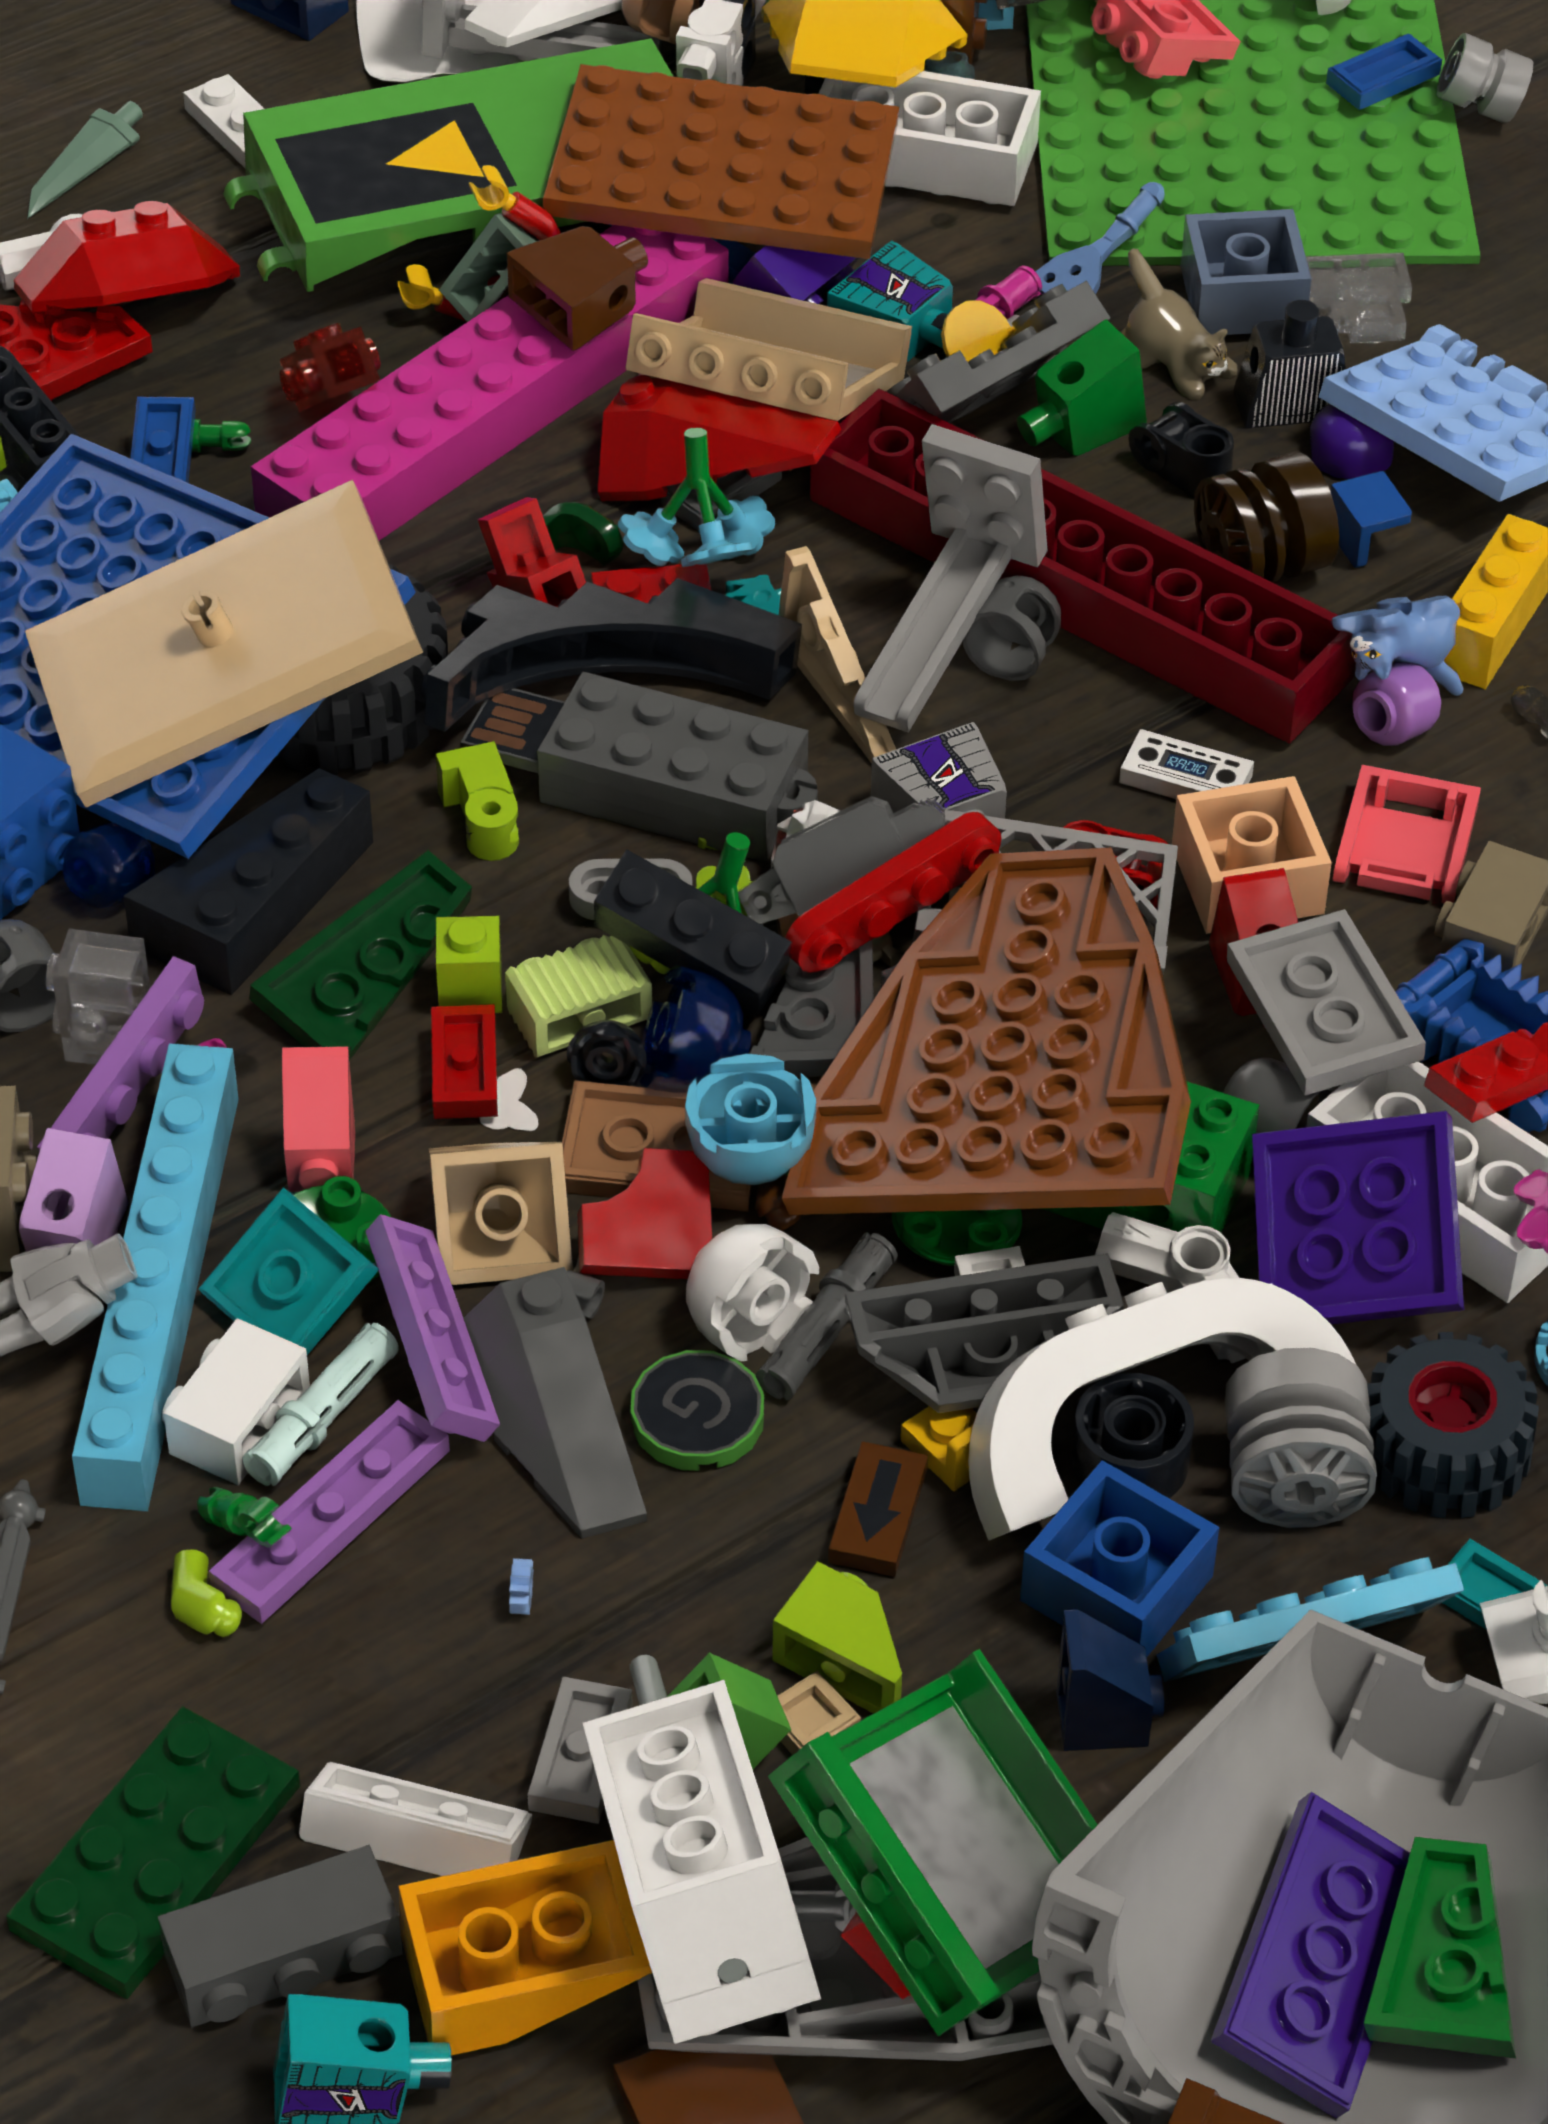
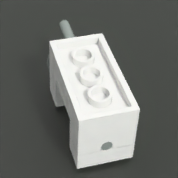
[583,1655,821,2044]

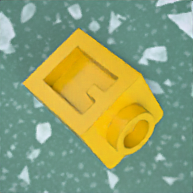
[901,1406,977,1491]

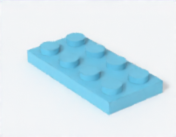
[1157,1557,1464,1682]

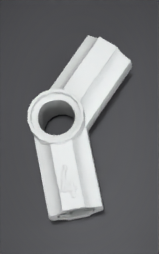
[1095,1212,1245,1363]

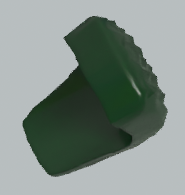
[543,502,624,566]

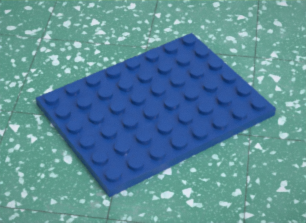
[0,434,416,859]

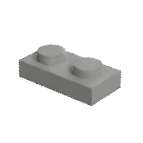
[528,1677,633,1824]

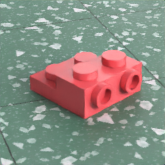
[1090,0,1241,79]

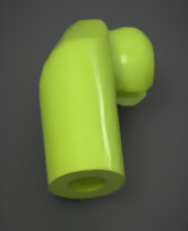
[171,1549,242,1637]

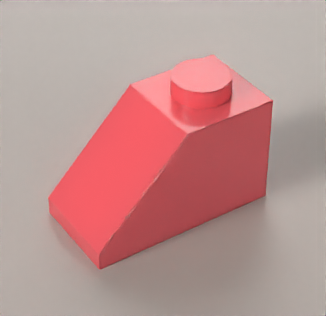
[282,1047,355,1192]

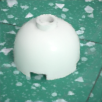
[686,1224,819,1361]

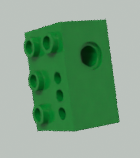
[1040,1081,1260,1234]

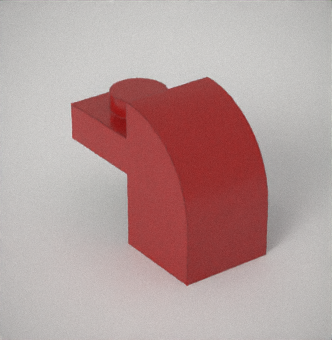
[478,497,586,607]

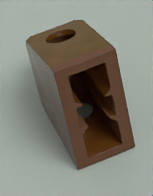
[507,226,648,351]

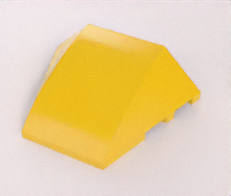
[761,0,968,88]

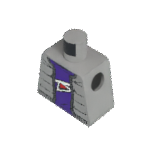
[871,722,1007,818]

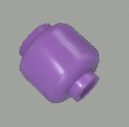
[1352,662,1441,746]

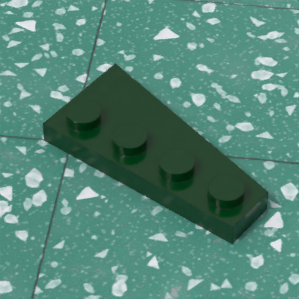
[249,850,472,1061]

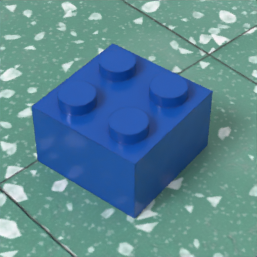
[1020,1460,1220,1657]

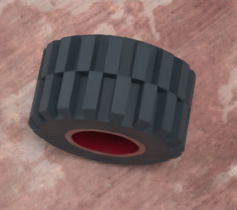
[1367,1332,1539,1518]

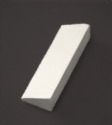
[299,1762,532,1876]

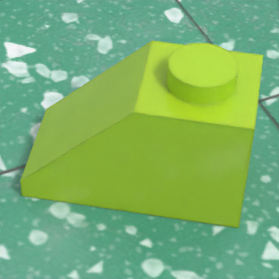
[773,1561,902,1713]

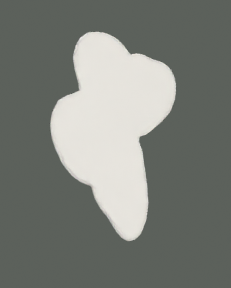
[479,1068,538,1131]

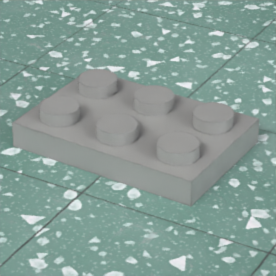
[1227,909,1426,1096]

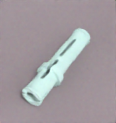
[242,1322,399,1486]

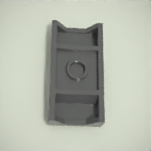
[887,280,1111,424]

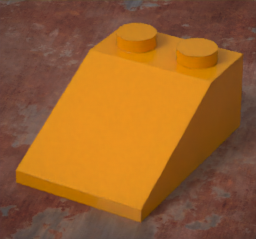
[399,1840,652,2056]

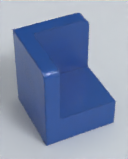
[1331,471,1412,568]

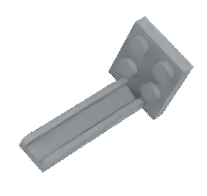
[422,0,662,61]
[854,424,1048,733]

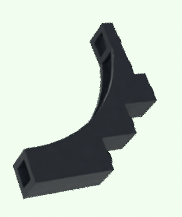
[421,578,802,732]

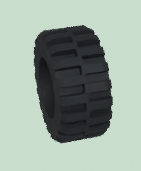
[272,564,448,775]

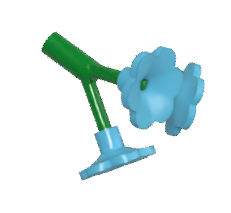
[618,428,775,567]

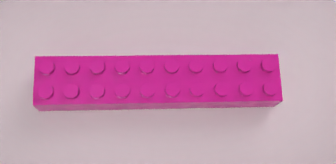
[251,225,729,541]

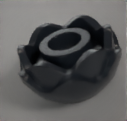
[566,1020,647,1086]

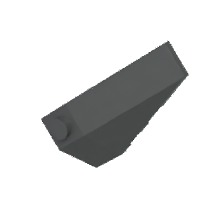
[463,1267,647,1539]

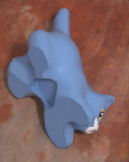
[1331,596,1464,696]

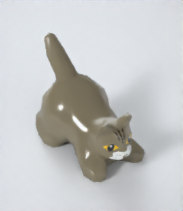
[1121,248,1238,400]

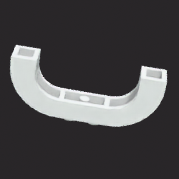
[968,1278,1356,1540]

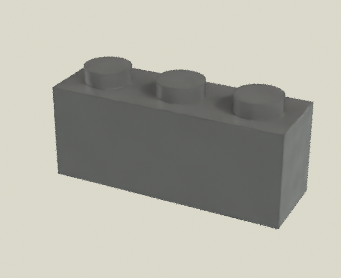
[158,1844,403,2028]

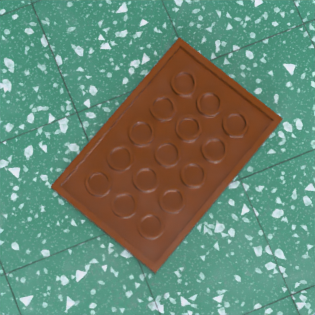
[543,64,899,259]

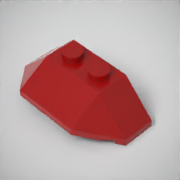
[14,201,240,312]

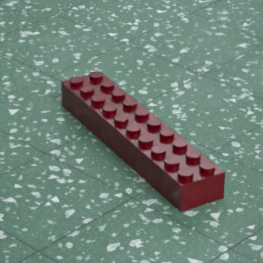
[810,388,1356,744]

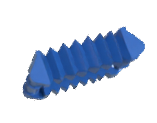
[1395,939,1548,1133]

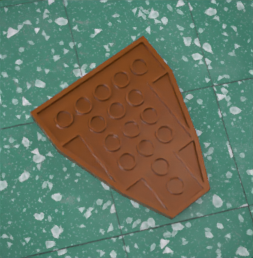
[782,847,1191,1215]

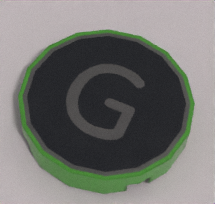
[630,1350,764,1471]

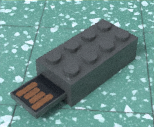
[460,671,818,863]

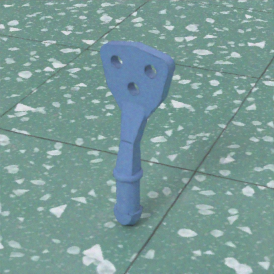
[1035,182,1165,295]

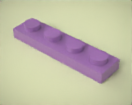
[37,956,204,1152]
[365,1214,500,1442]
[209,1400,450,1624]

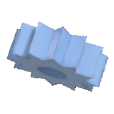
[509,1558,534,1615]

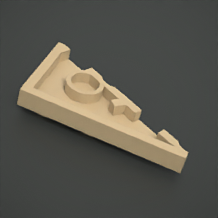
[779,546,896,763]

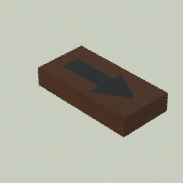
[828,1441,928,1577]

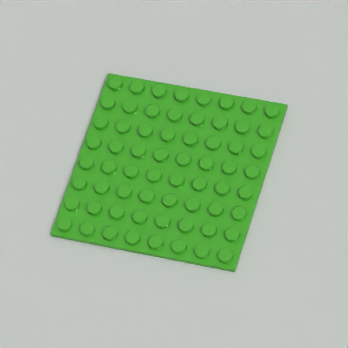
[1025,0,1481,266]

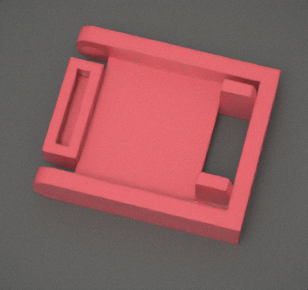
[1333,765,1481,903]

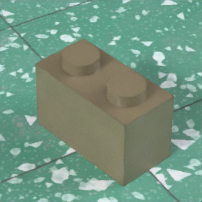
[1434,841,1548,972]

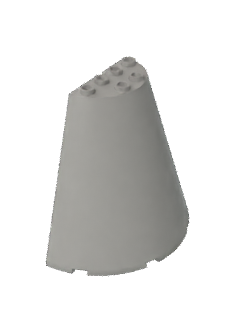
[1032,1609,1548,2124]

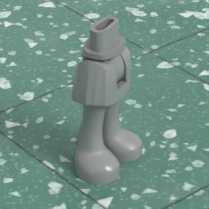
[0,1233,138,1357]

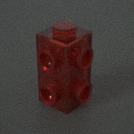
[279,323,381,412]

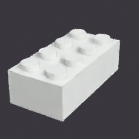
[819,71,1041,206]
[1306,1062,1548,1303]

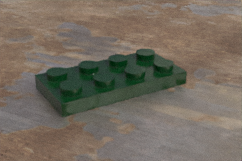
[6,1706,301,1999]

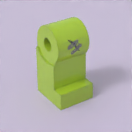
[436,741,519,861]

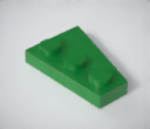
[1363,1837,1516,2059]

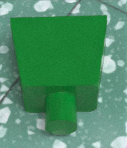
[1017,319,1147,456]

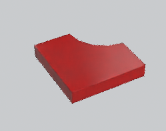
[577,1148,712,1279]

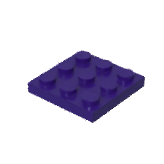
[1252,1111,1464,1324]

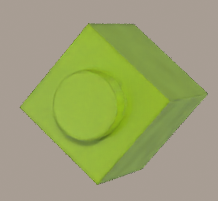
[436,916,502,1013]

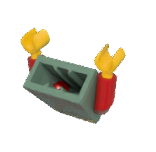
[397,165,561,322]

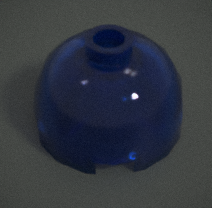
[640,965,751,1093]

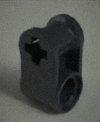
[1128,401,1234,498]

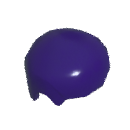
[1309,404,1394,479]

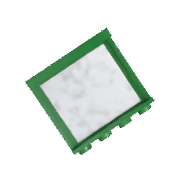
[768,1649,1098,2036]

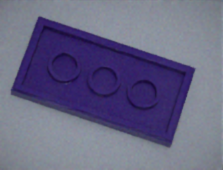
[1210,1792,1410,2119]

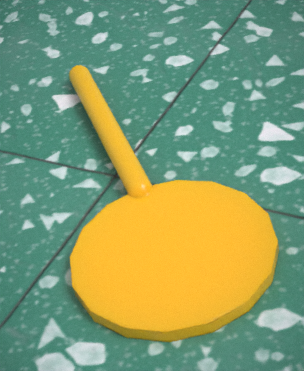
[941,300,1016,362]

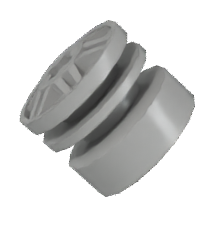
[1225,1348,1377,1528]

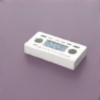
[1119,729,1254,799]

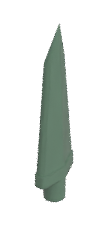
[27,101,143,219]

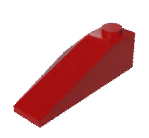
[598,375,841,501]

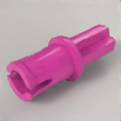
[974,265,1042,319]

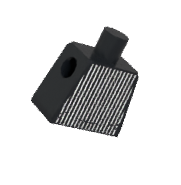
[1234,300,1346,429]

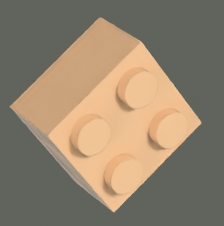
[1172,776,1332,934]

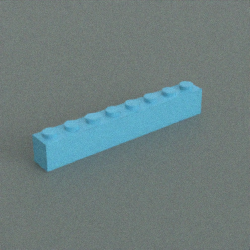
[72,1043,239,1511]

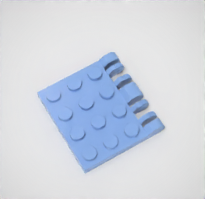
[1319,324,1548,502]

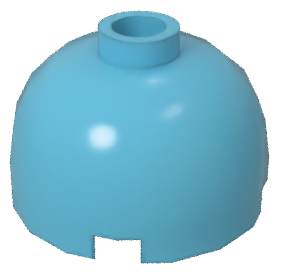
[685,1054,816,1185]

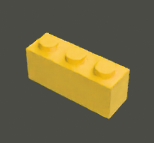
[1444,514,1548,690]

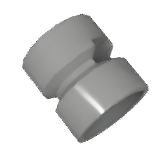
[1437,33,1533,124]

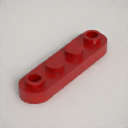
[785,812,1002,973]

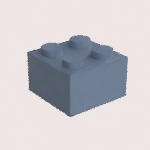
[1181,209,1311,335]

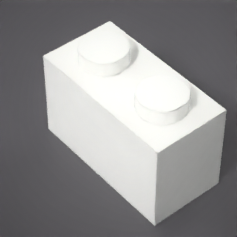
[162,1318,310,1485]

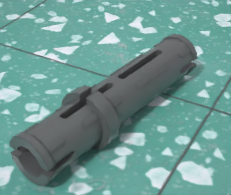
[756,1232,898,1400]

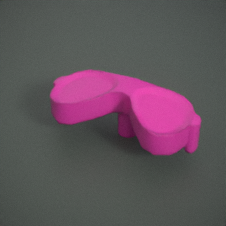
[1513,1169,1548,1254]

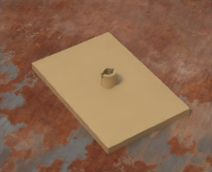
[25,480,423,808]

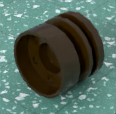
[1194,451,1340,584]

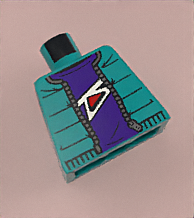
[827,240,953,362]
[273,1994,451,2124]

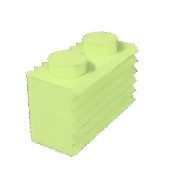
[505,935,652,1057]

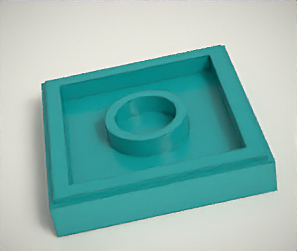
[198,1187,379,1355]

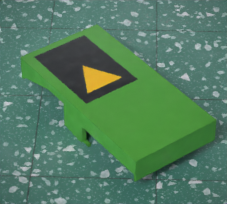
[223,38,673,292]

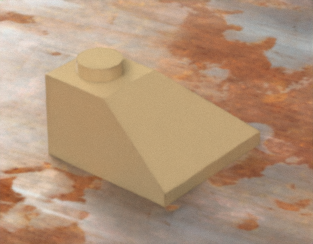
[429,1142,573,1285]

